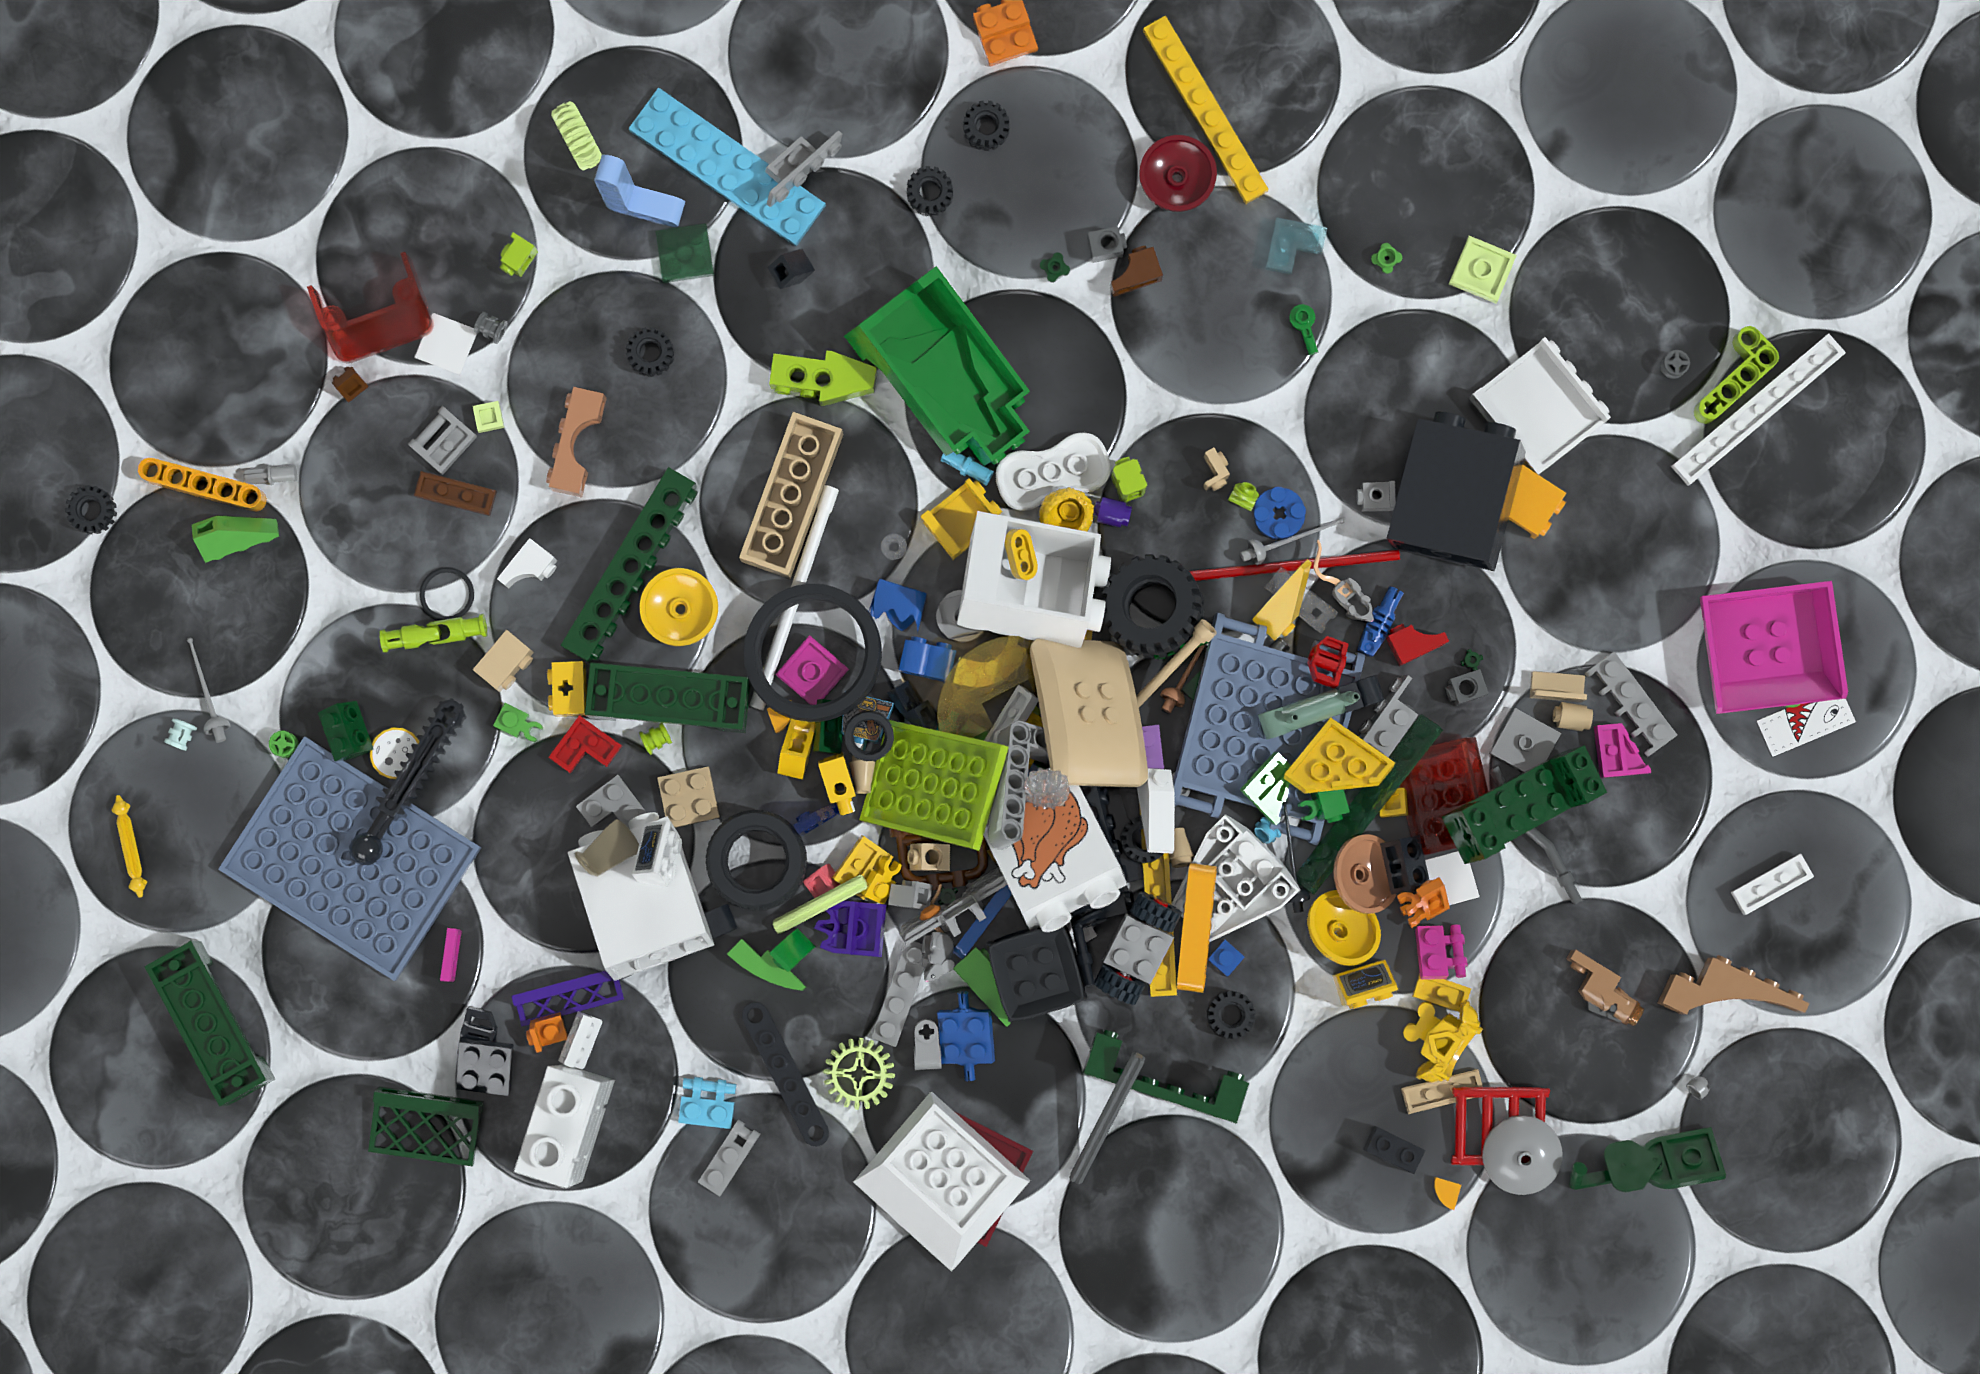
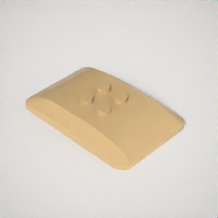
[1030,639,1148,787]

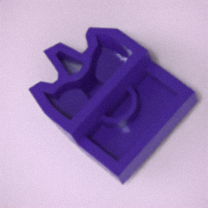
[814,901,886,957]

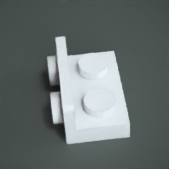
[558,1011,602,1069]

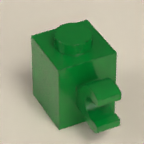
[1297,789,1350,823]

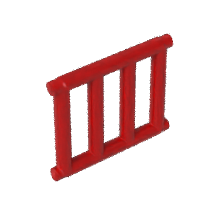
[1451,1087,1550,1165]

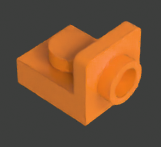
[526,1012,568,1053]

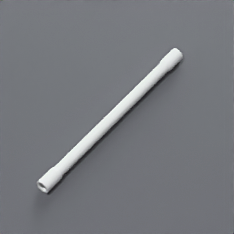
[749,485,839,711]

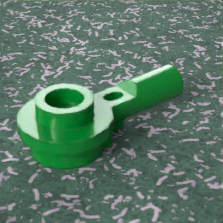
[1289,304,1319,356]

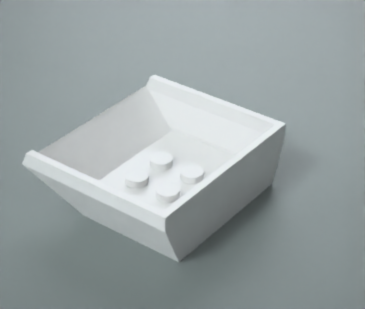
[854,1092,1031,1271]

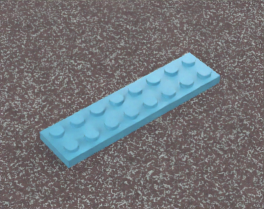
[629,88,826,246]

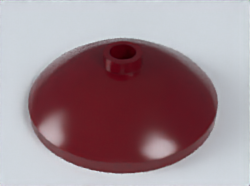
[1139,135,1217,212]

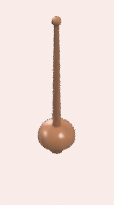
[1160,645,1205,713]

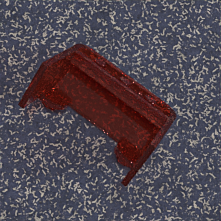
[307,252,434,364]

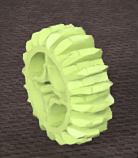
[551,101,602,170]
[823,1038,895,1110]

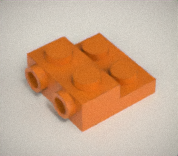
[973,0,1038,67]

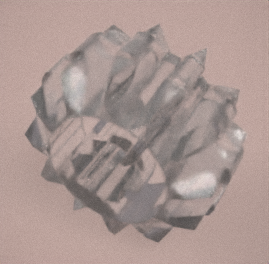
[1024,768,1070,809]

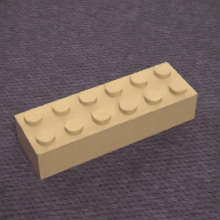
[739,412,843,579]

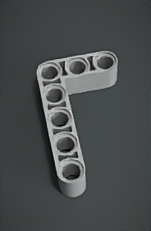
[988,721,1050,850]

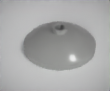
[1482,1115,1563,1195]

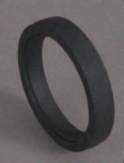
[744,584,882,722]

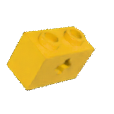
[547,661,587,717]

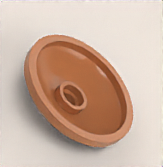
[1334,834,1397,914]

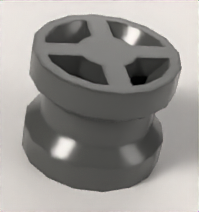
[1660,350,1690,379]

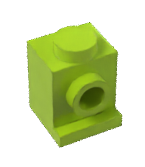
[499,232,538,277]

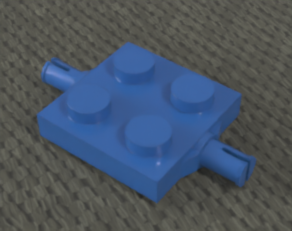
[937,991,995,1081]

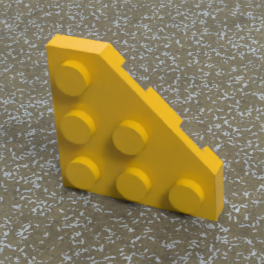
[1283,718,1395,793]

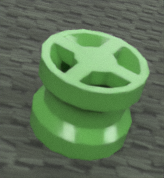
[269,731,299,758]

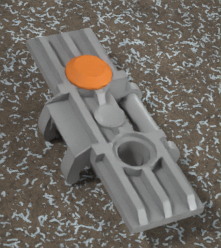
[899,867,1008,945]

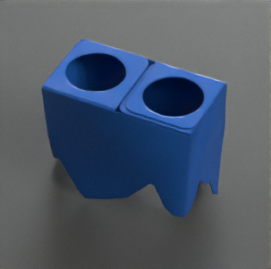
[869,579,927,634]

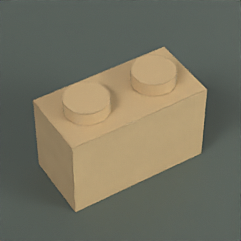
[473,630,534,692]

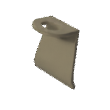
[574,819,639,877]

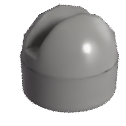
[1686,1077,1710,1100]

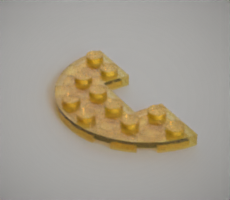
[937,636,1039,738]

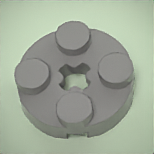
[936,590,985,643]

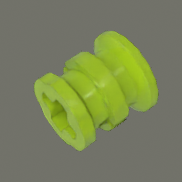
[639,723,672,755]

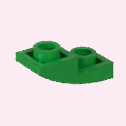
[769,928,816,972]

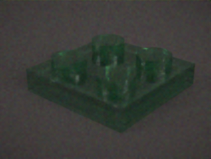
[655,224,714,283]

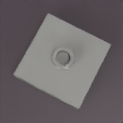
[1489,708,1561,773]

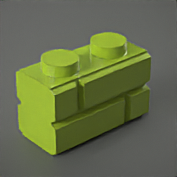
[1111,457,1147,502]

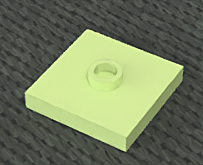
[1449,236,1517,304]

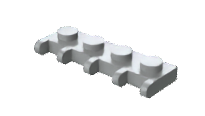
[1584,651,1677,757]

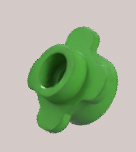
[1371,243,1402,274]

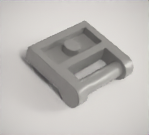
[408,406,477,475]

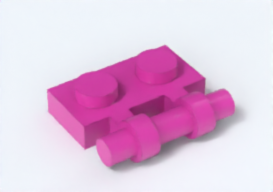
[1415,925,1468,980]

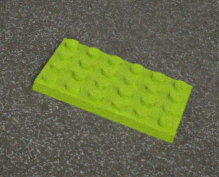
[859,720,1009,850]

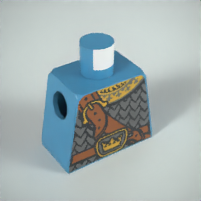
[842,691,894,753]

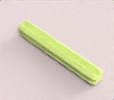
[773,875,867,934]

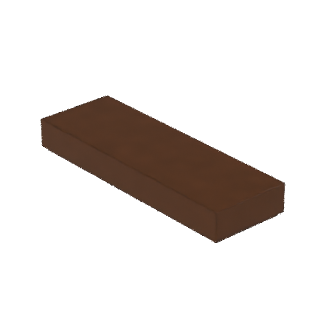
[414,471,497,516]

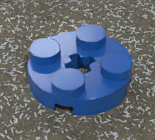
[1253,487,1306,540]

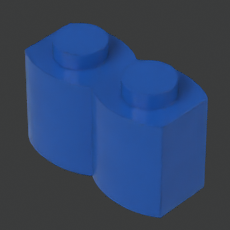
[899,636,956,683]

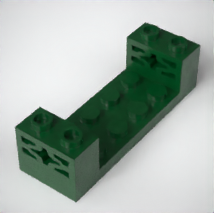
[585,663,751,733]
[1442,745,1607,864]
[144,940,276,1107]
[1083,1029,1250,1124]

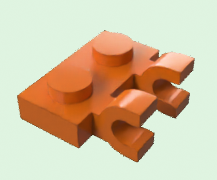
[1397,877,1450,928]

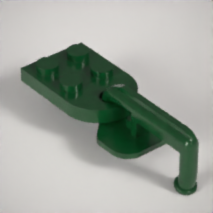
[1569,1127,1726,1192]

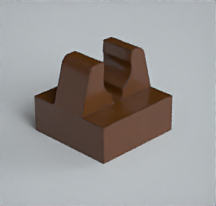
[332,366,369,403]

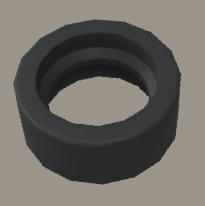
[844,710,894,761]

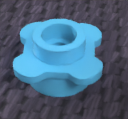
[1254,817,1281,844]

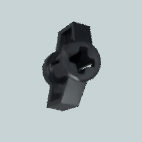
[457,1007,498,1054]

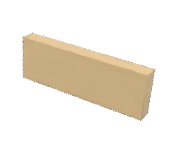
[1401,1069,1483,1114]

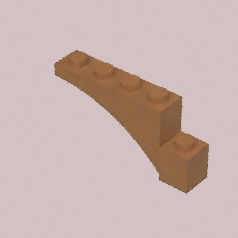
[1658,955,1810,1015]

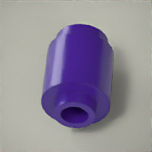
[1093,497,1132,528]

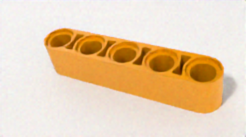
[138,458,267,512]
[1177,863,1217,993]

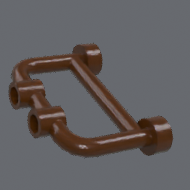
[889,828,988,890]

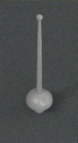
[1240,518,1344,565]
[187,638,231,743]

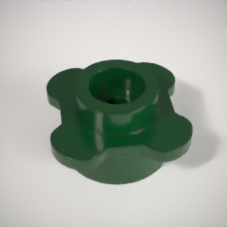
[1040,252,1070,283]

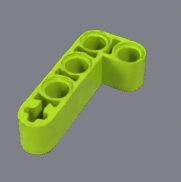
[1694,326,1779,424]

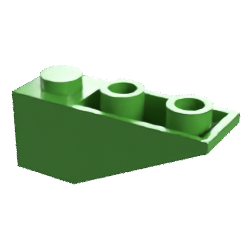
[192,516,279,563]

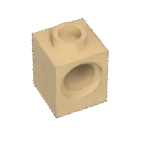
[907,843,950,872]

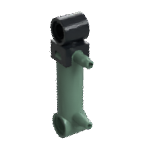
[1258,675,1385,740]

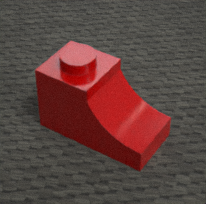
[1386,624,1449,667]

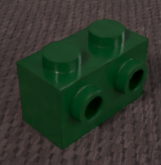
[318,701,374,762]

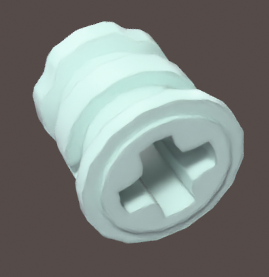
[164,718,197,751]

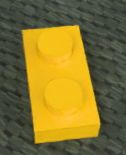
[1412,973,1472,1012]

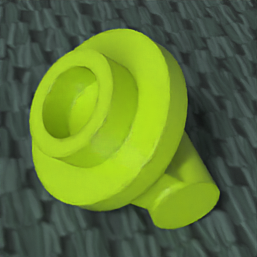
[1228,482,1259,511]

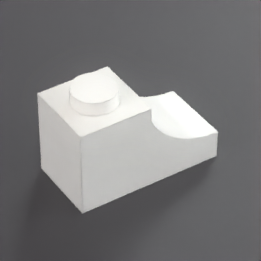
[497,538,557,588]

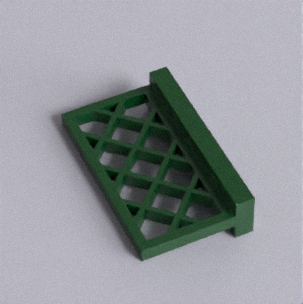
[368,1086,484,1167]

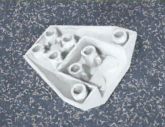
[1172,814,1300,942]

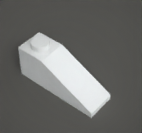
[1137,769,1174,853]

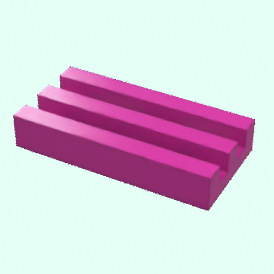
[440,928,462,982]

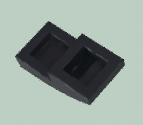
[887,681,939,729]

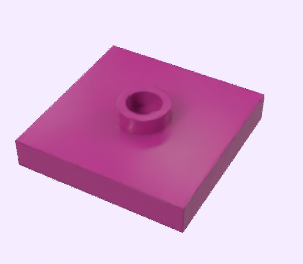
[775,635,849,705]

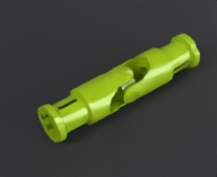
[380,614,488,653]

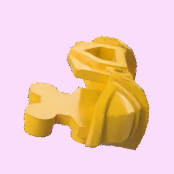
[1403,999,1483,1082]

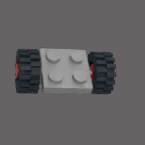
[1094,891,1182,1005]

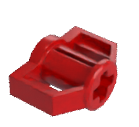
[1307,636,1349,689]

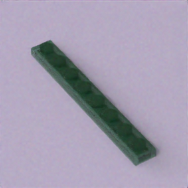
[1296,714,1443,895]

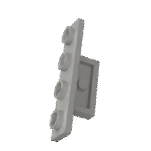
[765,131,843,207]
[1359,675,1418,757]

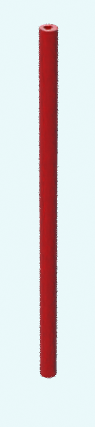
[1189,550,1400,581]

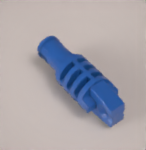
[1357,586,1404,657]

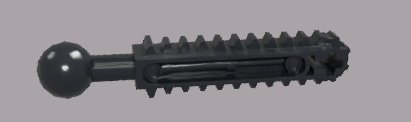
[349,698,466,865]

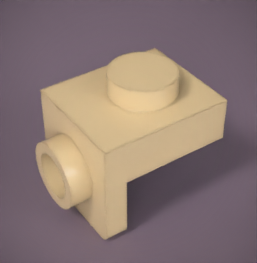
[1203,448,1230,491]

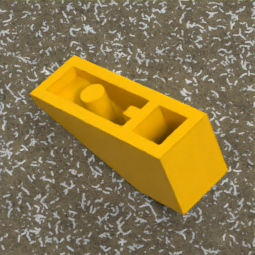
[1252,559,1312,641]

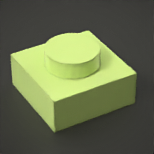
[473,401,505,433]

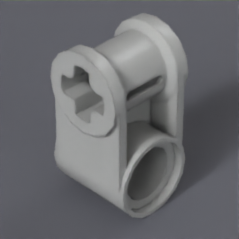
[914,1019,941,1070]

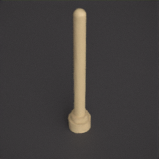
[1136,619,1217,708]

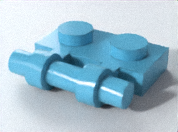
[678,1076,736,1129]

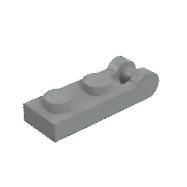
[698,1120,760,1197]

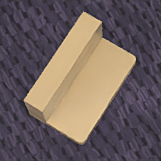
[1530,671,1587,702]

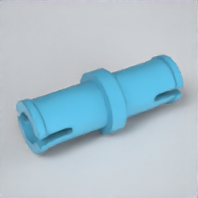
[941,452,994,486]

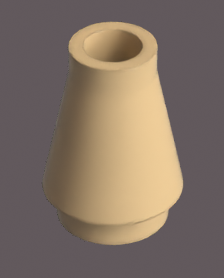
[849,756,875,794]
[1169,828,1194,868]

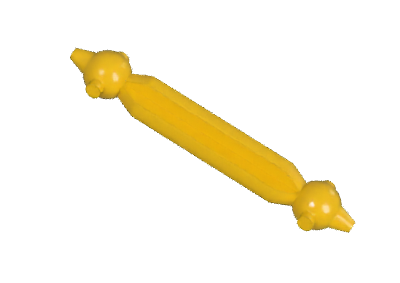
[112,795,147,898]

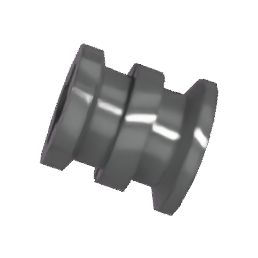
[474,311,508,344]

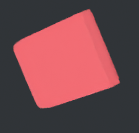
[803,864,841,898]

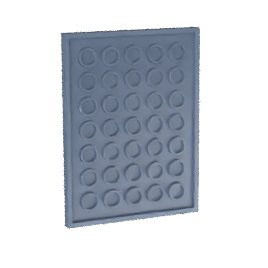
[218,736,482,981]

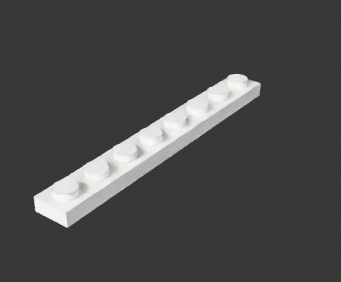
[1671,334,1846,486]

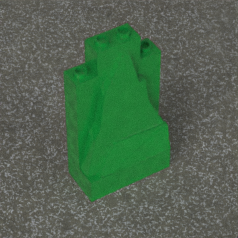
[844,266,1030,466]

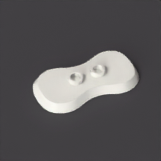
[996,433,1110,510]

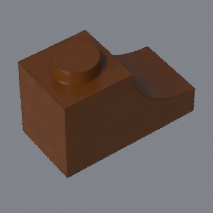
[1110,246,1163,297]

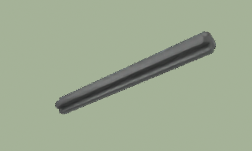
[1069,1052,1145,1184]

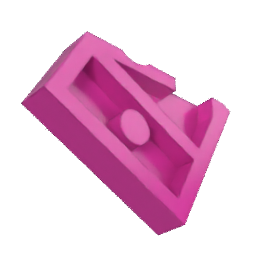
[1594,723,1651,778]

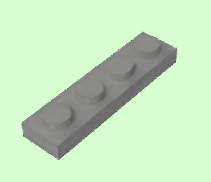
[871,941,925,1047]

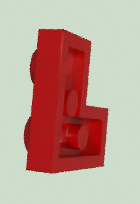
[548,715,622,773]

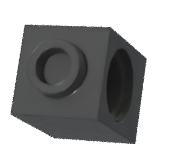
[1087,226,1127,263]
[1445,669,1489,706]

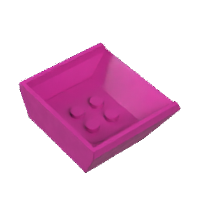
[1700,581,1848,714]

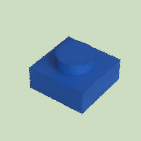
[1207,940,1245,977]

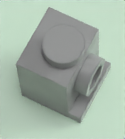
[1356,481,1396,512]
[888,880,933,910]

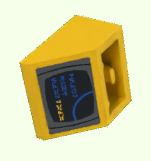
[1332,960,1398,1009]

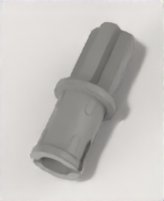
[243,465,297,485]

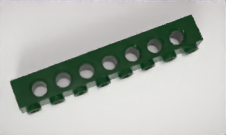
[561,467,698,663]

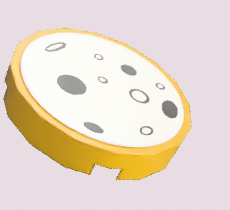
[370,728,420,779]

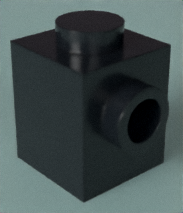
[767,249,815,289]

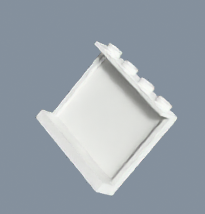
[1469,337,1611,475]

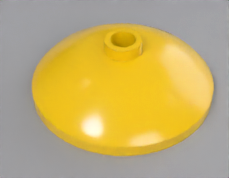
[640,568,718,647]
[1307,890,1381,966]

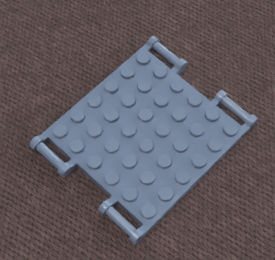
[1173,612,1365,845]

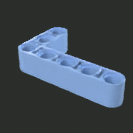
[594,155,685,227]

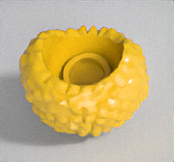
[1039,487,1094,532]

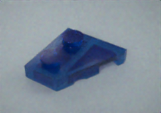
[793,803,840,837]

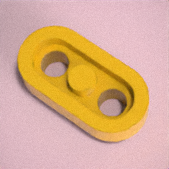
[1005,529,1038,580]

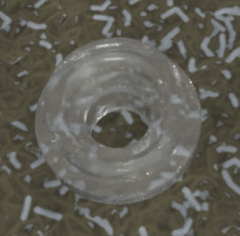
[881,534,907,560]

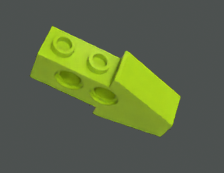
[769,350,877,406]

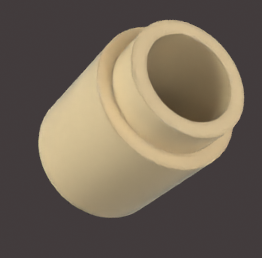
[1553,702,1593,731]

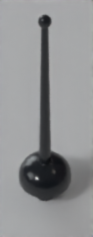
[1282,801,1310,913]

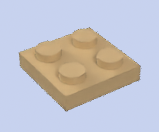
[658,766,720,828]

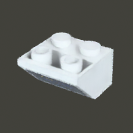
[632,821,682,887]

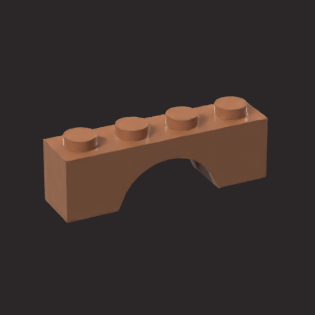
[546,387,607,498]

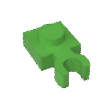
[493,703,544,742]

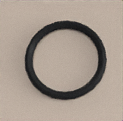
[419,567,474,620]

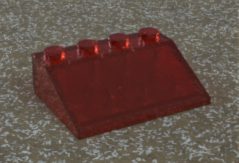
[1393,737,1488,856]

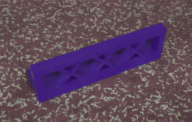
[511,971,624,1027]

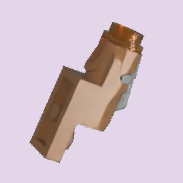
[1566,950,1644,1026]

